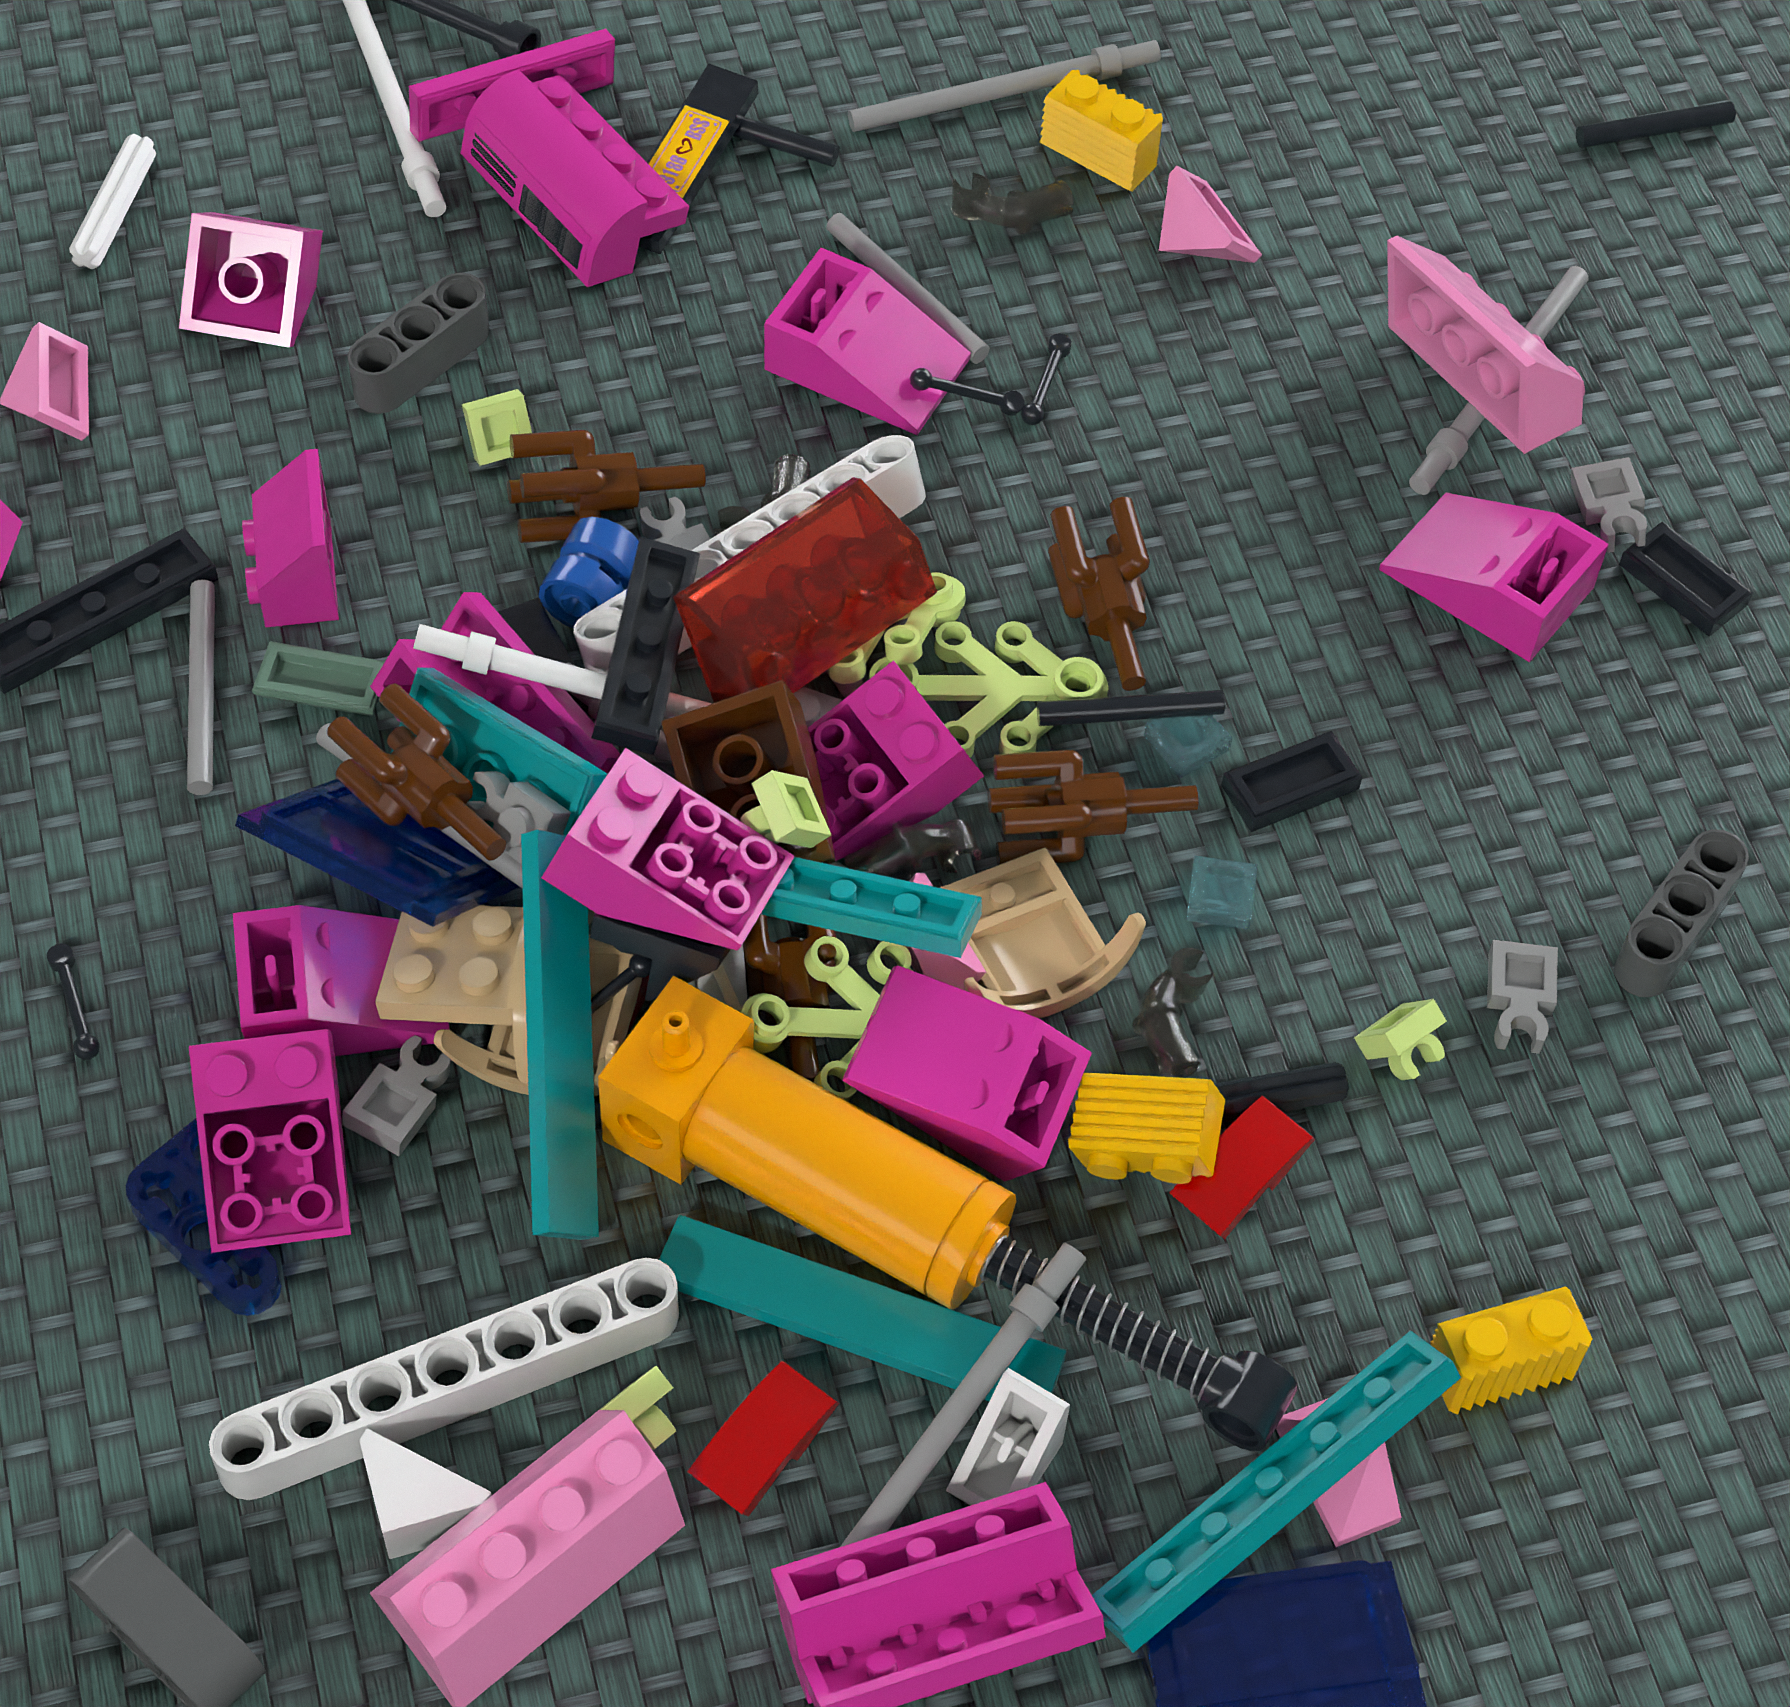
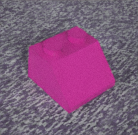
[179,212,323,347]
[242,449,339,627]

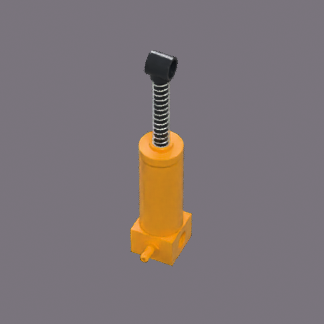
[598,976,1298,1451]

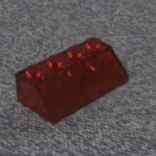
[673,477,937,703]

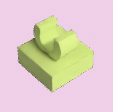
[462,389,532,466]
[740,770,831,848]
[1354,999,1447,1080]
[594,1366,676,1450]

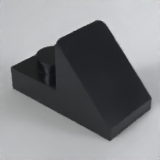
[590,913,731,1001]

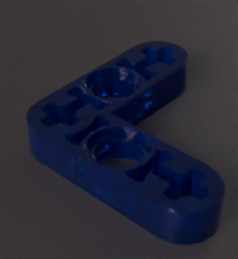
[125,1118,282,1316]

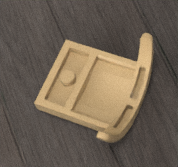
[940,847,1146,1019]
[375,902,528,1084]
[434,935,643,1097]

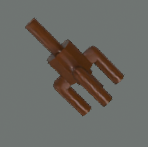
[507,430,706,543]
[1048,497,1150,691]
[327,683,507,861]
[988,750,1199,865]
[743,914,837,1083]

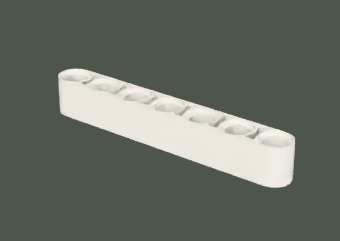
[574,435,926,674]
[209,1258,679,1500]

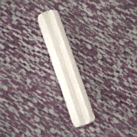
[69,134,156,269]

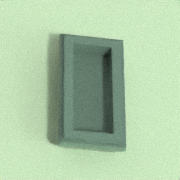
[252,641,385,716]

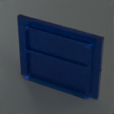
[235,779,520,927]
[1146,1560,1427,1707]

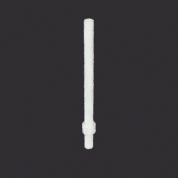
[343,0,446,217]
[413,624,712,718]

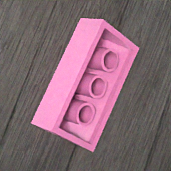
[1387,236,1585,454]
[370,1410,685,1707]

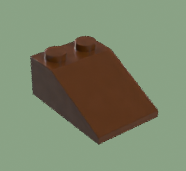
[661,680,836,864]

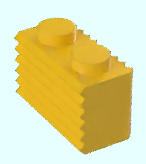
[1040,70,1163,192]
[1068,1073,1225,1184]
[1430,1286,1592,1415]

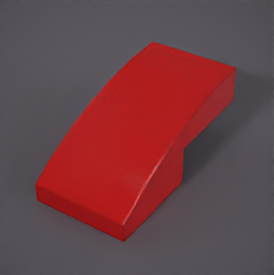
[1169,1095,1315,1239]
[687,1361,839,1517]

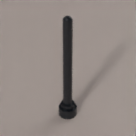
[391,0,541,59]

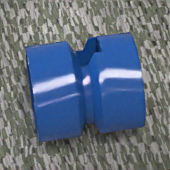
[539,517,639,629]

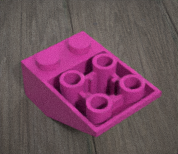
[764,248,971,435]
[1379,493,1609,662]
[808,660,984,864]
[541,748,795,950]
[233,905,450,1056]
[842,965,1092,1182]
[189,1029,352,1253]

